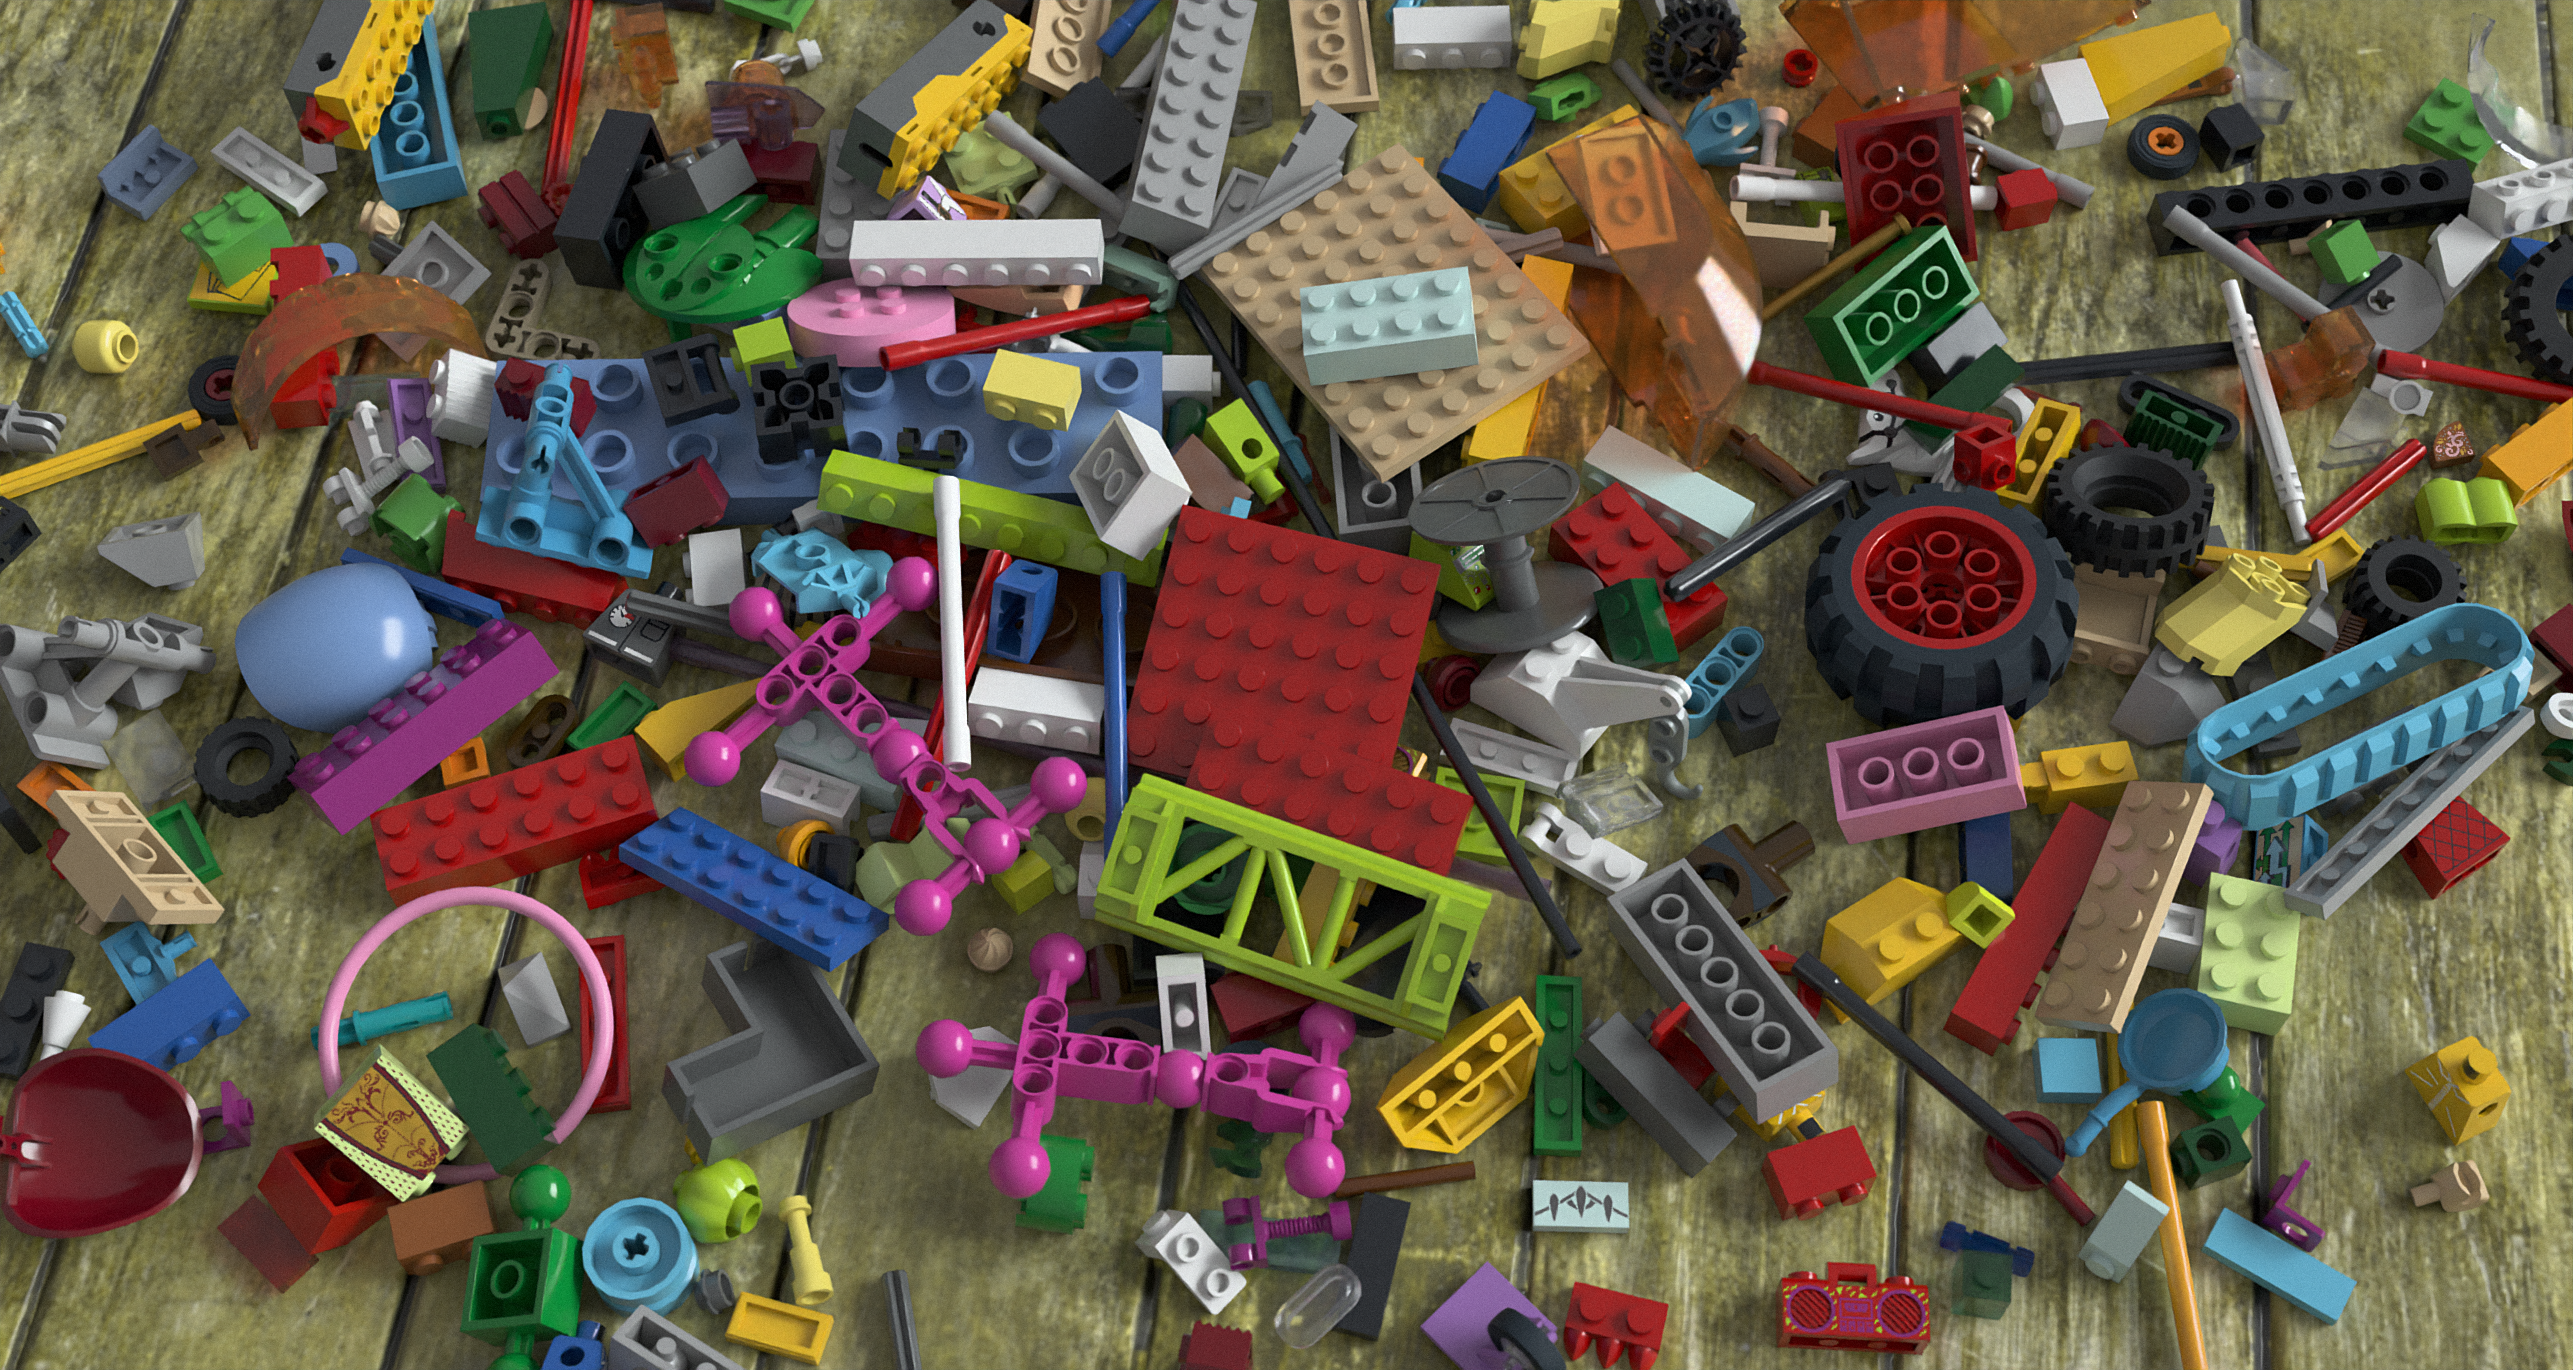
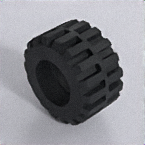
[2342,535,2467,641]

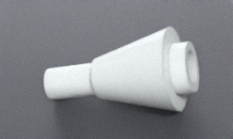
[39,990,91,1061]

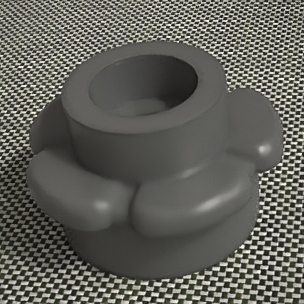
[694,1268,735,1315]

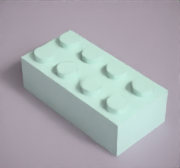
[1300,266,1479,386]

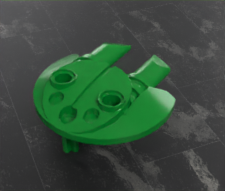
[623,193,824,344]

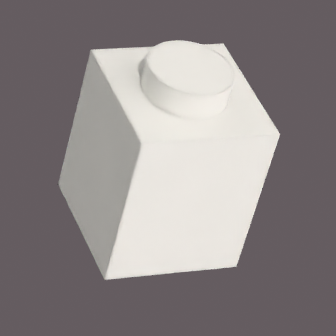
[1162,355,1221,412]

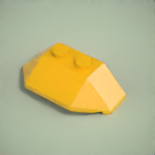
[1819,876,1974,1024]
[1376,996,1545,1154]

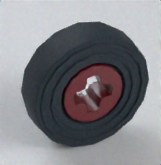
[187,355,266,426]

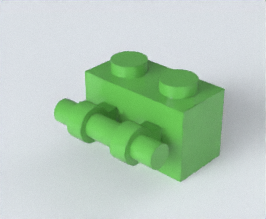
[179,185,294,288]

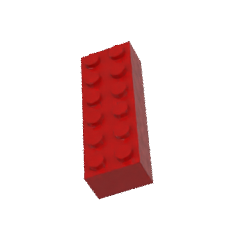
[1185,706,1474,878]
[370,734,660,908]

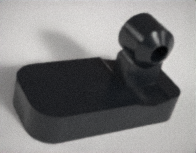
[807,833,865,895]

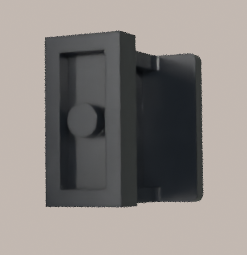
[1033,76,1142,205]

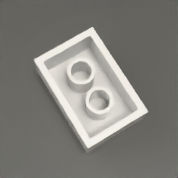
[1069,409,1192,561]

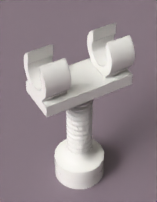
[1738,106,1795,206]
[2365,372,2433,417]
[322,436,434,536]

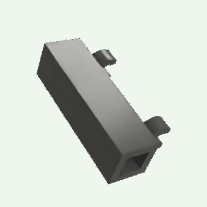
[1573,1008,1741,1179]

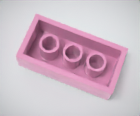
[1826,705,2027,845]

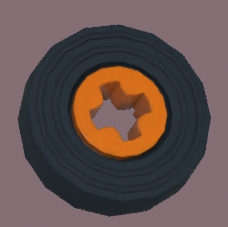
[2127,114,2201,181]

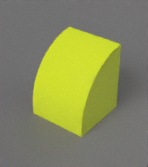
[991,850,1055,916]
[1946,881,2015,949]

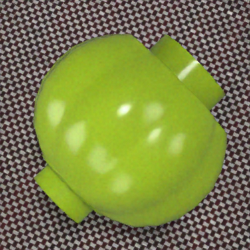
[672,1157,763,1244]

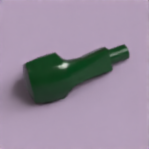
[1059,309,1174,355]

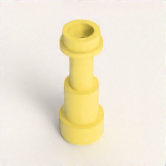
[778,1195,834,1306]

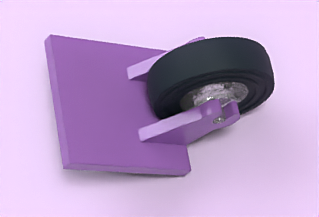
[1420,1261,1567,1370]

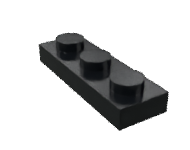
[0,942,75,1081]

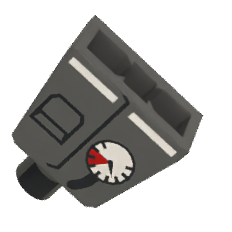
[582,581,687,689]

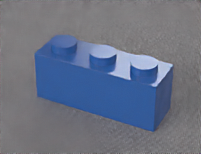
[1436,90,1537,215]
[87,958,251,1072]

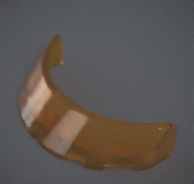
[230,272,489,451]

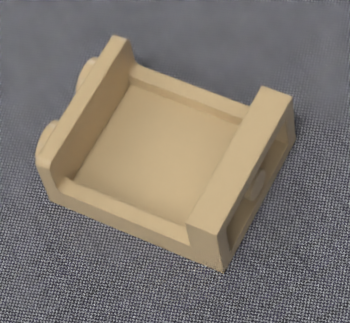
[1719,201,1835,289]
[2069,562,2166,675]

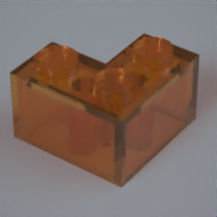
[2264,305,2376,414]

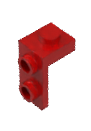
[1648,1001,1717,1092]

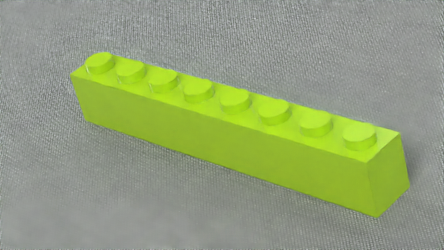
[816,449,1169,588]

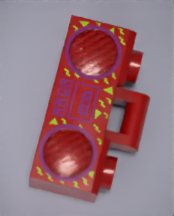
[1775,1262,1931,1355]

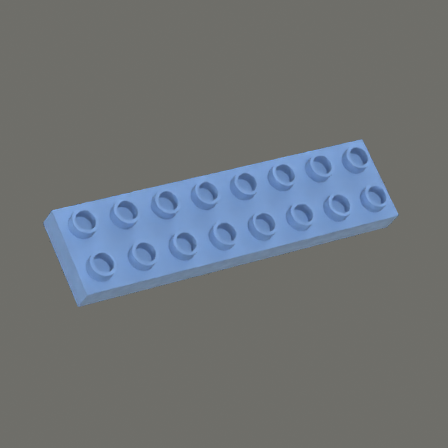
[479,351,1164,525]

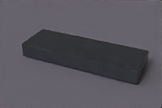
[1331,1192,1411,1342]

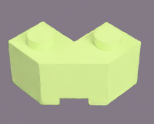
[855,818,971,914]

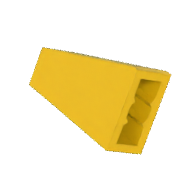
[2077,11,2231,128]

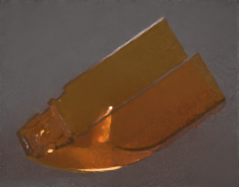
[1545,114,1763,472]

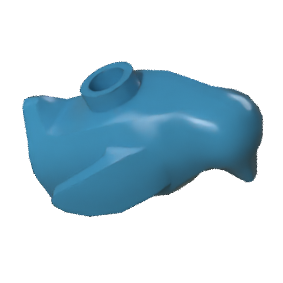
[1673,95,1760,172]

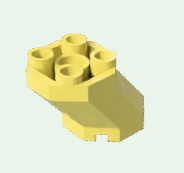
[1516,0,1624,80]
[2155,553,2311,677]

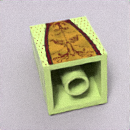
[314,1044,469,1202]

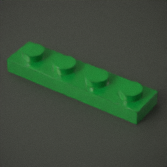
[1533,975,1582,1157]

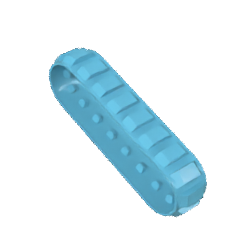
[2181,603,2535,831]

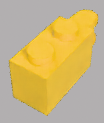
[2020,740,2139,815]

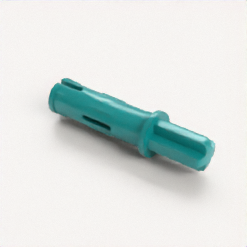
[310,990,454,1051]

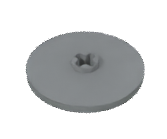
[2317,251,2444,355]

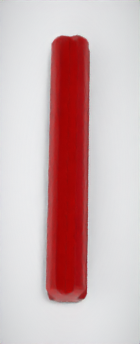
[2304,438,2427,545]

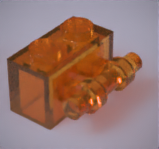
[610,2,679,108]

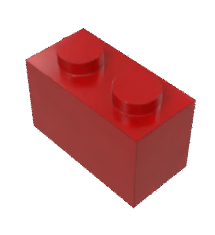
[1761,1125,1877,1221]

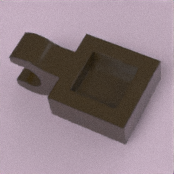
[143,419,226,482]

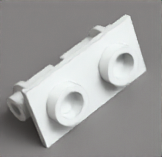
[348,401,399,480]

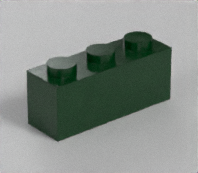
[426,1023,559,1178]

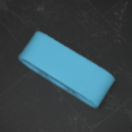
[1683,626,1764,739]

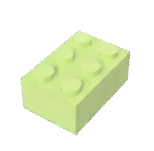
[2187,872,2301,1036]

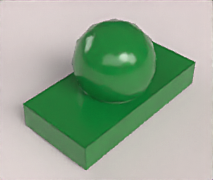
[2174,1065,2266,1135]

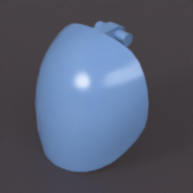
[235,562,439,734]

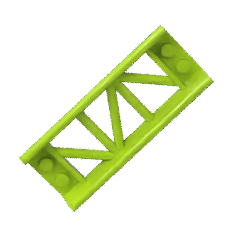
[1092,773,1493,1043]

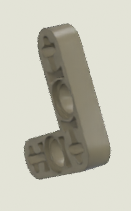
[485,259,603,363]

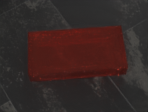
[217,1194,319,1295]

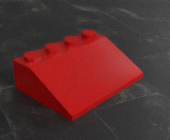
[1835,91,1978,275]

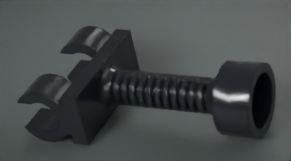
[897,427,963,474]

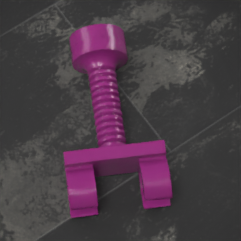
[1222,1195,1352,1271]

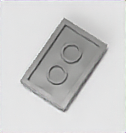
[348,220,492,363]

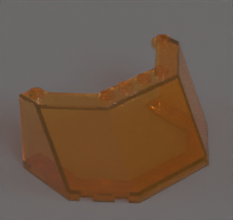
[1778,0,2152,113]

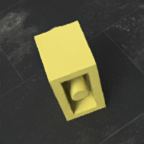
[982,349,1082,432]

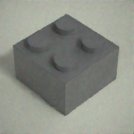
[632,137,757,230]

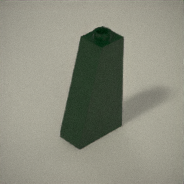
[468,1,554,140]

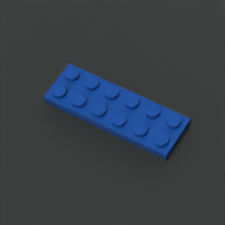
[619,806,890,972]

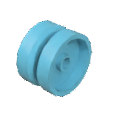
[582,1197,700,1318]

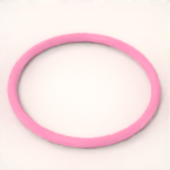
[318,887,613,1185]

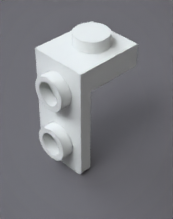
[1135,1209,1246,1315]

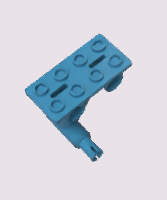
[475,362,653,579]

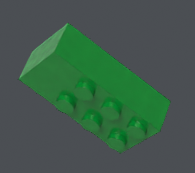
[1803,225,1980,387]

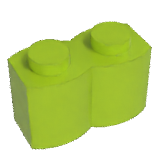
[2414,477,2518,545]

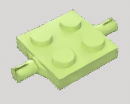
[941,111,1039,213]

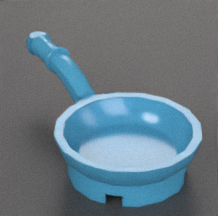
[2064,988,2229,1158]

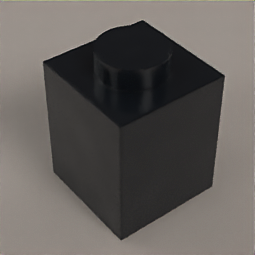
[2198,102,2265,173]
[1716,683,1781,757]

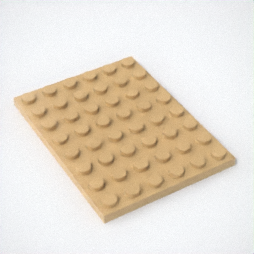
[1199,142,1590,484]

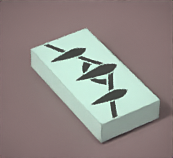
[1532,1180,1629,1233]

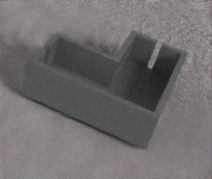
[661,934,880,1167]

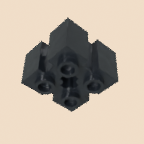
[750,354,850,464]

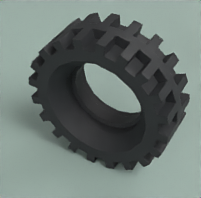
[2501,233,2573,386]
[2041,441,2215,578]

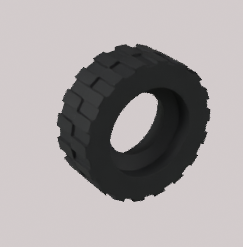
[193,716,300,818]

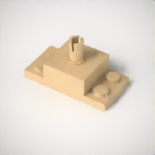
[46,790,225,935]

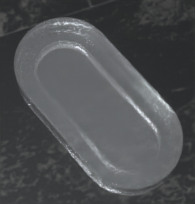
[1275,1263,1361,1349]

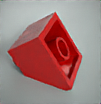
[257,1137,403,1255]

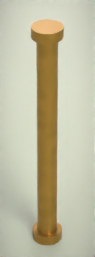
[1734,212,1912,341]

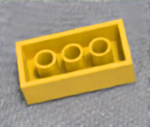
[1499,104,1677,242]

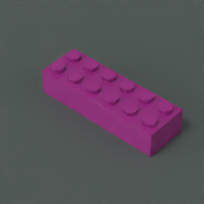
[287,617,560,836]

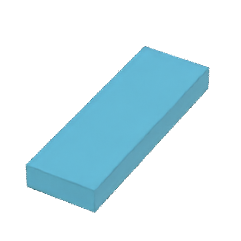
[2200,1207,2357,1326]

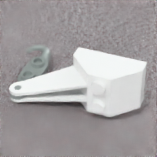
[1470,631,1703,800]

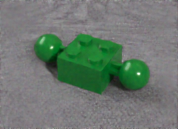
[460,1164,585,1370]

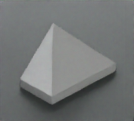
[498,952,573,1049]

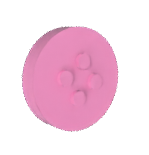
[787,277,956,367]

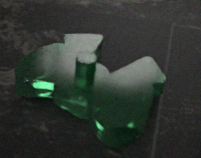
[1208,1121,1274,1178]

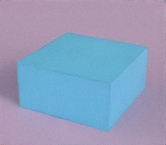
[2031,1038,2102,1104]

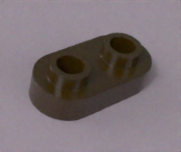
[505,694,579,770]

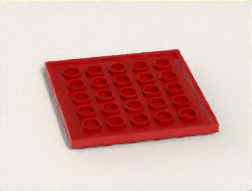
[1127,504,1441,779]

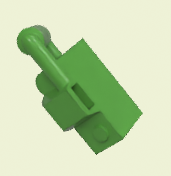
[1527,71,1603,123]

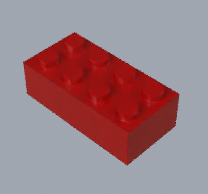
[1547,481,1728,654]

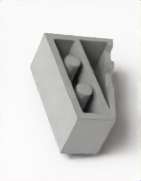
[1251,100,1358,210]

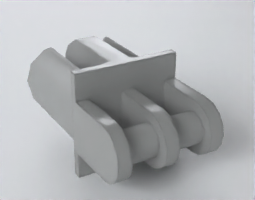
[0,400,67,458]

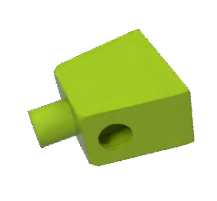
[1202,397,1286,504]

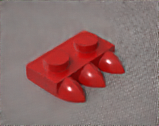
[578,841,667,910]
[1563,1281,1669,1370]

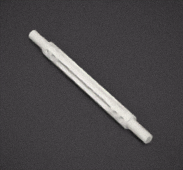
[2221,280,2312,546]

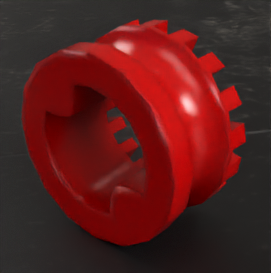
[1781,49,1818,88]

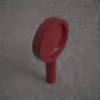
[1983,1110,2096,1228]

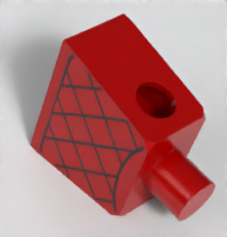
[2399,795,2511,900]

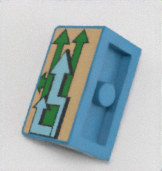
[2253,814,2329,916]

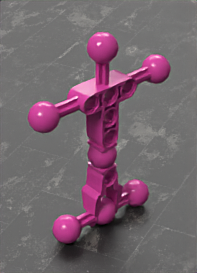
[684,557,1087,936]
[915,932,1357,1199]

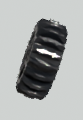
[1641,0,1747,103]

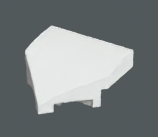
[928,1026,1019,1130]

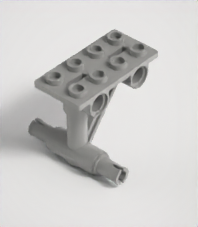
[0,615,216,770]

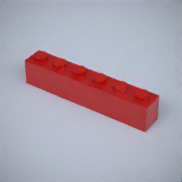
[1943,801,2112,1057]

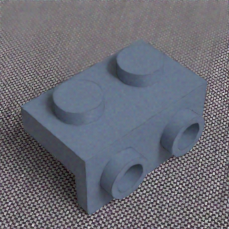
[97,124,199,221]

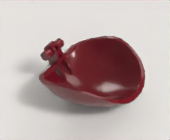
[0,1048,204,1238]

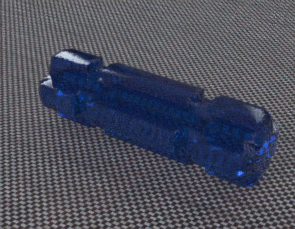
[1939,1220,2035,1278]

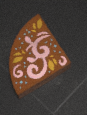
[2429,421,2476,470]

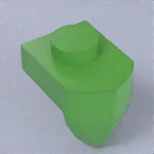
[1956,69,2013,122]

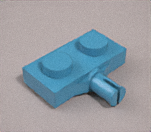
[100,921,198,1005]

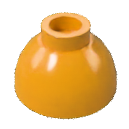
[776,819,835,871]

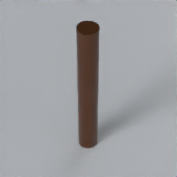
[1335,1160,1476,1199]

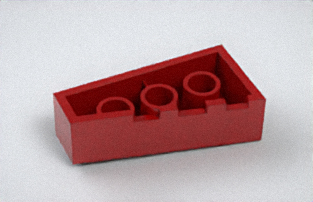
[267,245,346,429]

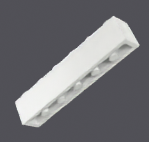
[849,219,1104,287]

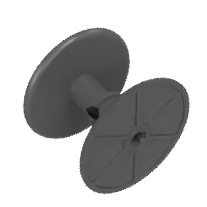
[1408,456,1604,654]

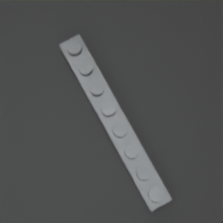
[2283,705,2535,920]

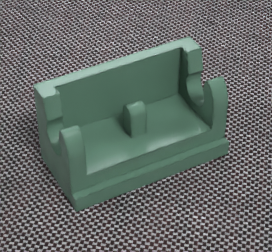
[1088,244,1180,312]

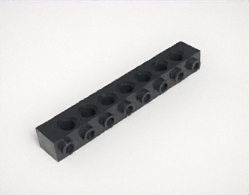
[2146,159,2475,257]

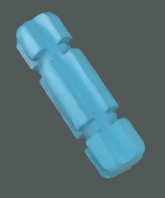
[0,291,49,358]

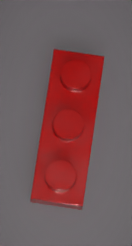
[847,521,969,572]

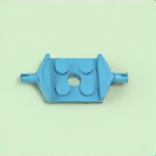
[751,526,878,619]

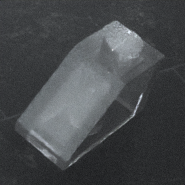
[2228,38,2298,125]
[2317,387,2409,471]

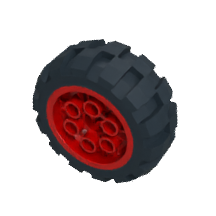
[1804,482,2080,729]

